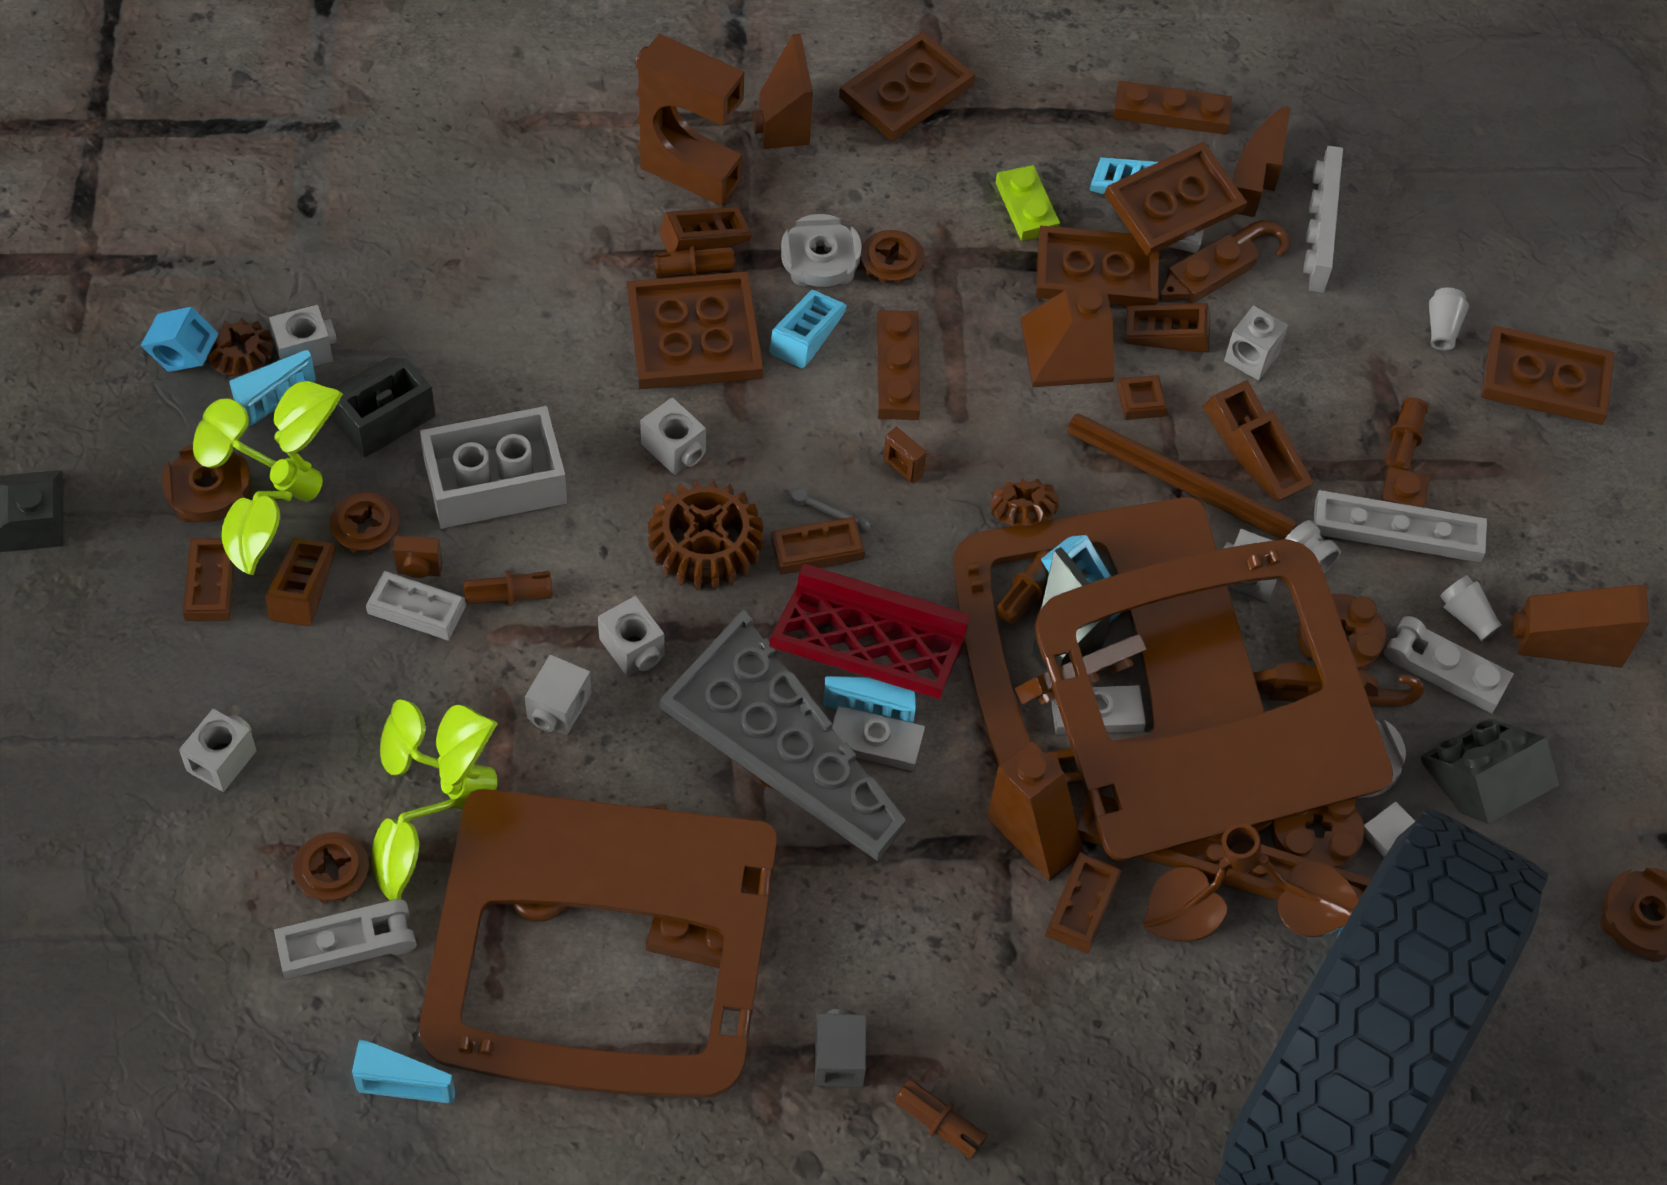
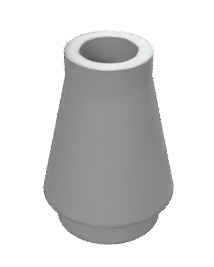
[1429,288,1469,351]
[1440,575,1503,641]

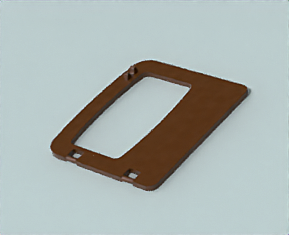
[953,497,1264,785]
[1035,539,1393,861]
[420,789,777,1098]

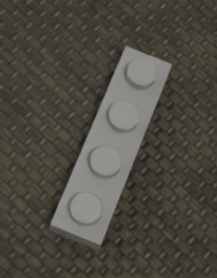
[1303,146,1343,293]
[1313,490,1487,563]

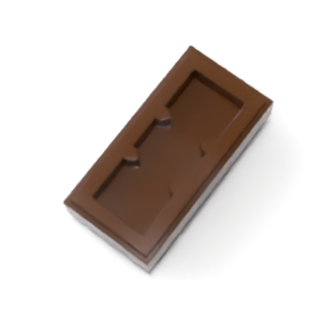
[771,516,865,575]
[183,538,235,621]
[1045,852,1123,954]

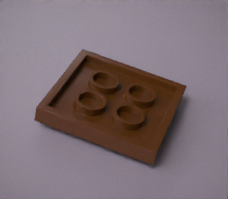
[627,271,763,389]

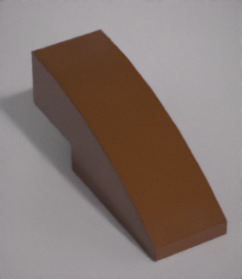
[1232,107,1290,217]
[1202,380,1314,502]

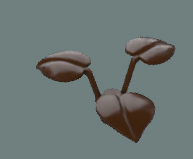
[1143,821,1359,942]

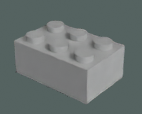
[420,406,567,529]

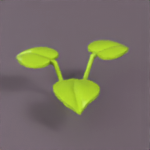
[193,381,343,575]
[371,700,498,901]

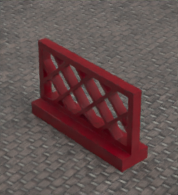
[769,564,971,699]

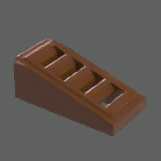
[660,207,752,252]
[1125,303,1211,352]
[266,538,336,626]

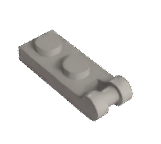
[1384,616,1514,714]
[274,899,417,980]

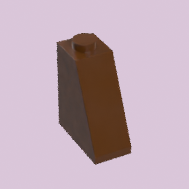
[1512,585,1649,668]
[987,741,1083,881]

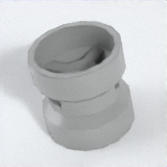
[1285,520,1341,573]

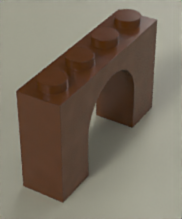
[636,33,744,206]

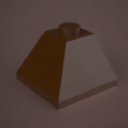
[752,33,813,149]
[1020,287,1114,387]

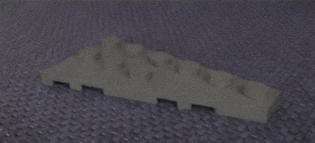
[660,609,906,861]

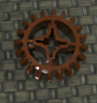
[648,479,764,591]

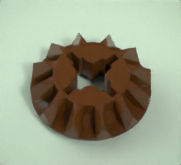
[860,230,924,286]
[207,317,273,376]
[990,478,1059,526]
[330,492,400,555]
[293,832,369,905]

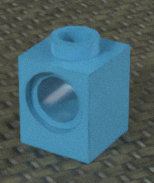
[141,306,219,372]

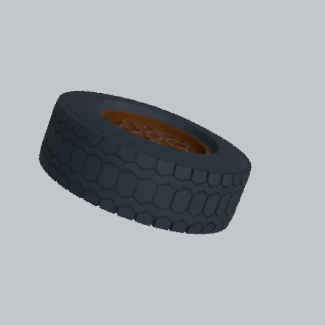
[1215,807,1549,1185]

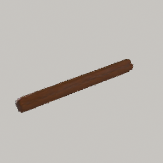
[1067,413,1297,539]

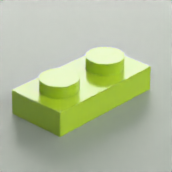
[995,165,1060,242]

